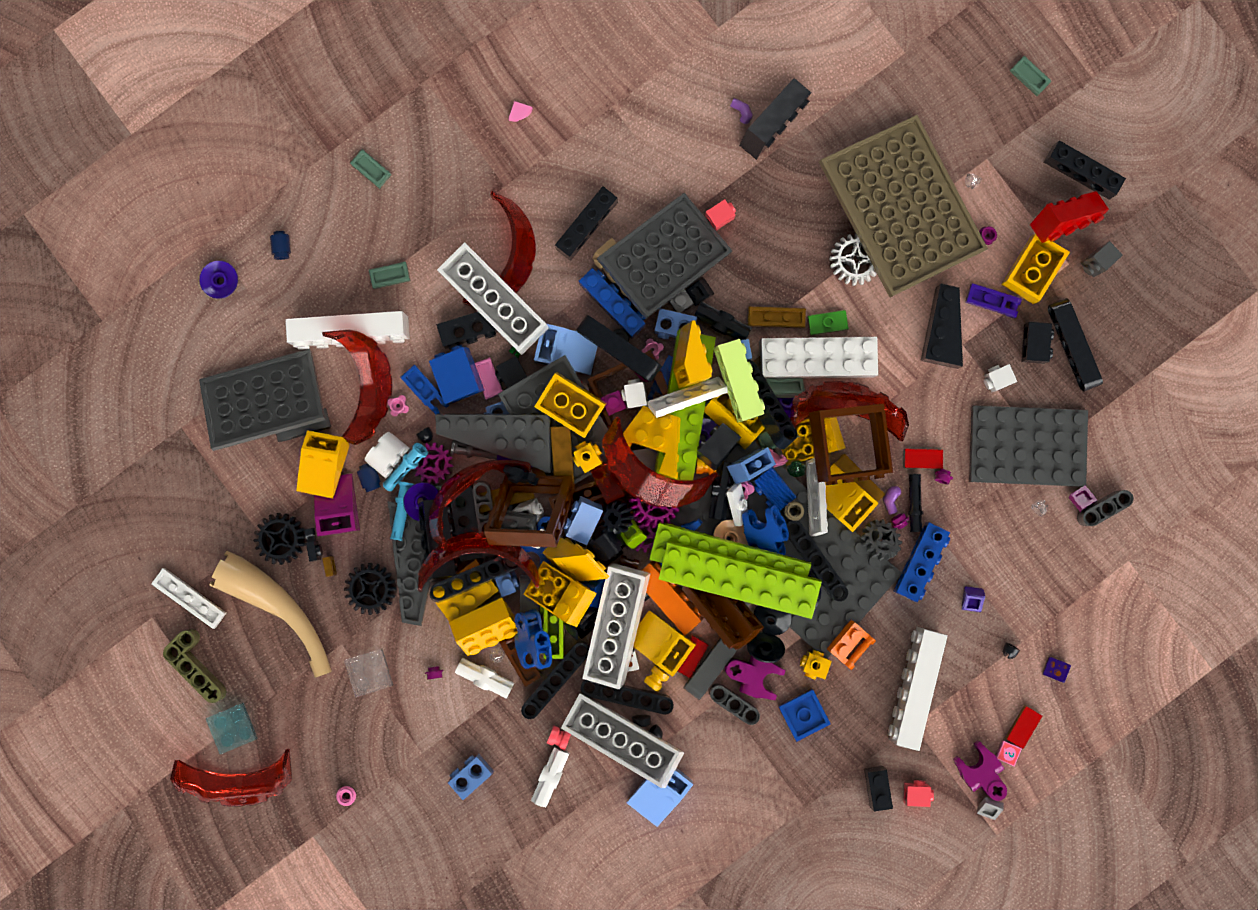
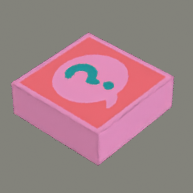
[996,740,1022,766]

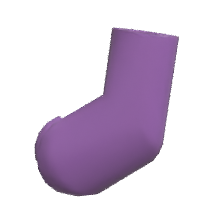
[730,98,753,124]
[883,486,901,515]

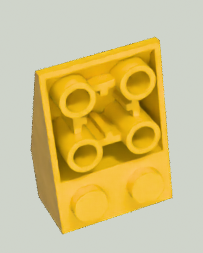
[673,320,712,389]
[781,418,846,466]
[296,430,350,499]
[825,463,879,532]
[543,537,609,582]
[523,561,597,627]
[633,610,696,677]

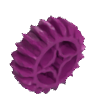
[628,476,680,528]

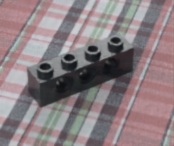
[1043,140,1126,200]
[555,186,618,261]
[436,312,498,350]
[445,480,483,561]

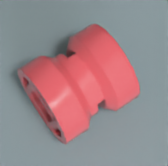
[547,725,571,751]

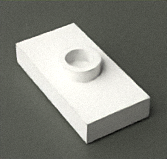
[726,483,747,526]

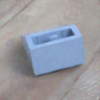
[534,324,598,375]
[627,768,693,827]

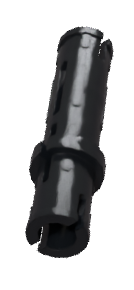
[908,474,924,532]

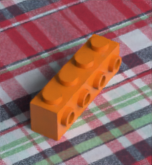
[641,561,704,636]

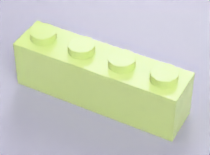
[713,339,765,423]

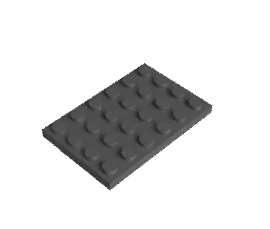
[597,193,732,319]
[199,349,326,451]
[498,355,617,484]
[969,406,1088,487]

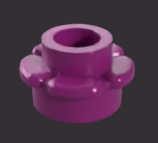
[979,226,997,245]
[934,469,953,485]
[891,513,909,529]
[425,666,444,680]

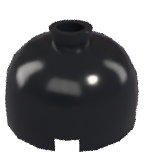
[564,606,599,640]

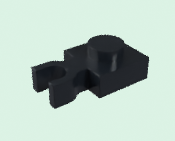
[503,464,539,486]
[304,528,323,562]

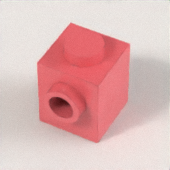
[705,199,736,231]
[903,780,934,807]

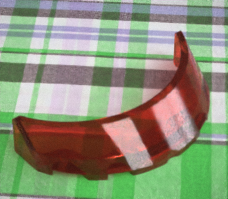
[462,191,536,307]
[322,330,392,445]
[790,381,909,442]
[602,416,717,508]
[429,460,532,551]
[418,532,539,592]
[170,749,292,807]

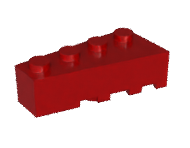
[1030,191,1109,243]

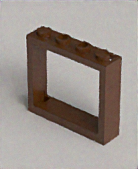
[587,350,668,442]
[809,404,893,486]
[484,475,575,548]

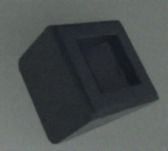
[685,278,714,306]

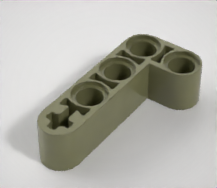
[163,629,227,703]

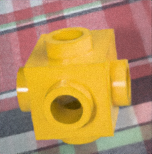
[572,441,603,473]
[800,650,832,680]

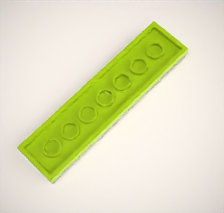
[653,329,716,489]
[649,522,811,576]
[659,541,822,619]

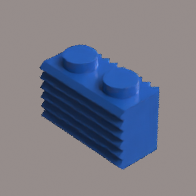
[753,467,796,511]

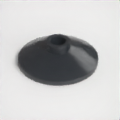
[754,605,792,635]
[747,632,785,663]

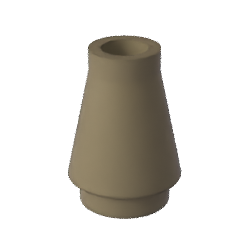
[785,501,804,521]

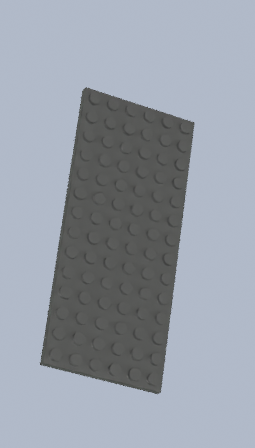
[625,400,902,659]

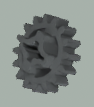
[860,519,902,561]

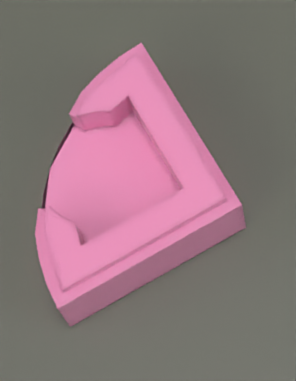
[509,101,533,122]
[769,449,788,468]

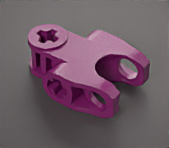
[724,656,786,700]
[953,741,1007,801]

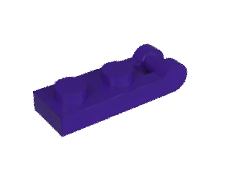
[965,283,1022,318]

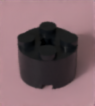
[586,527,629,566]

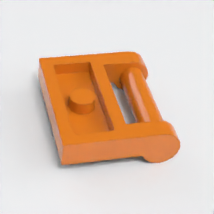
[827,620,876,670]

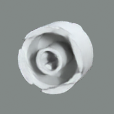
[365,432,411,478]

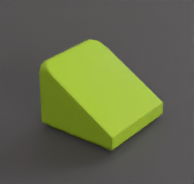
[620,519,647,549]

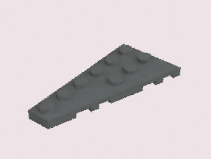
[435,413,552,473]
[388,501,431,626]

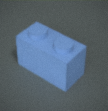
[727,447,776,484]
[563,496,603,545]

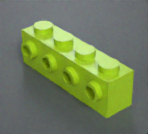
[540,606,564,659]

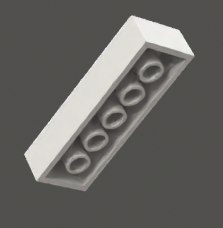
[437,242,549,355]
[286,311,410,350]
[759,337,878,379]
[582,563,651,689]
[888,627,947,751]
[561,694,684,788]

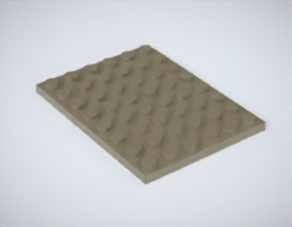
[819,115,988,298]

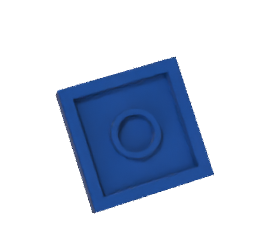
[778,689,831,742]

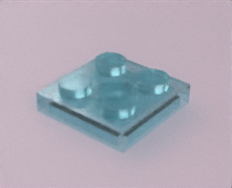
[206,703,258,754]

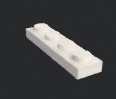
[648,377,728,418]
[806,458,828,536]
[152,568,227,629]

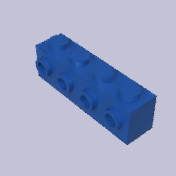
[579,268,646,339]
[893,522,950,602]

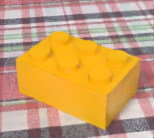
[1001,234,1070,304]
[534,372,607,438]
[704,393,765,449]
[433,559,499,622]
[449,598,517,656]

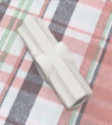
[455,658,514,699]
[531,746,570,808]

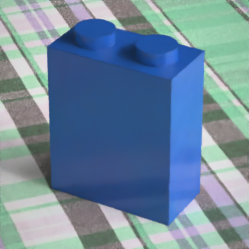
[429,345,485,404]

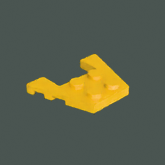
[608,406,681,479]

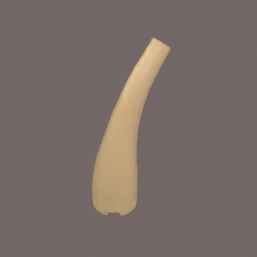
[209,551,331,677]

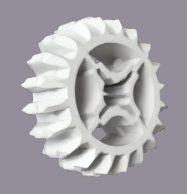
[829,234,877,286]

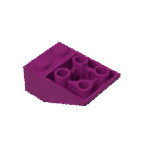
[314,474,360,536]

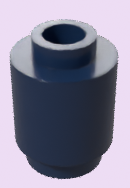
[270,231,291,260]
[357,463,381,492]

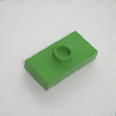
[807,310,849,335]

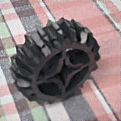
[253,513,306,565]
[344,563,397,615]

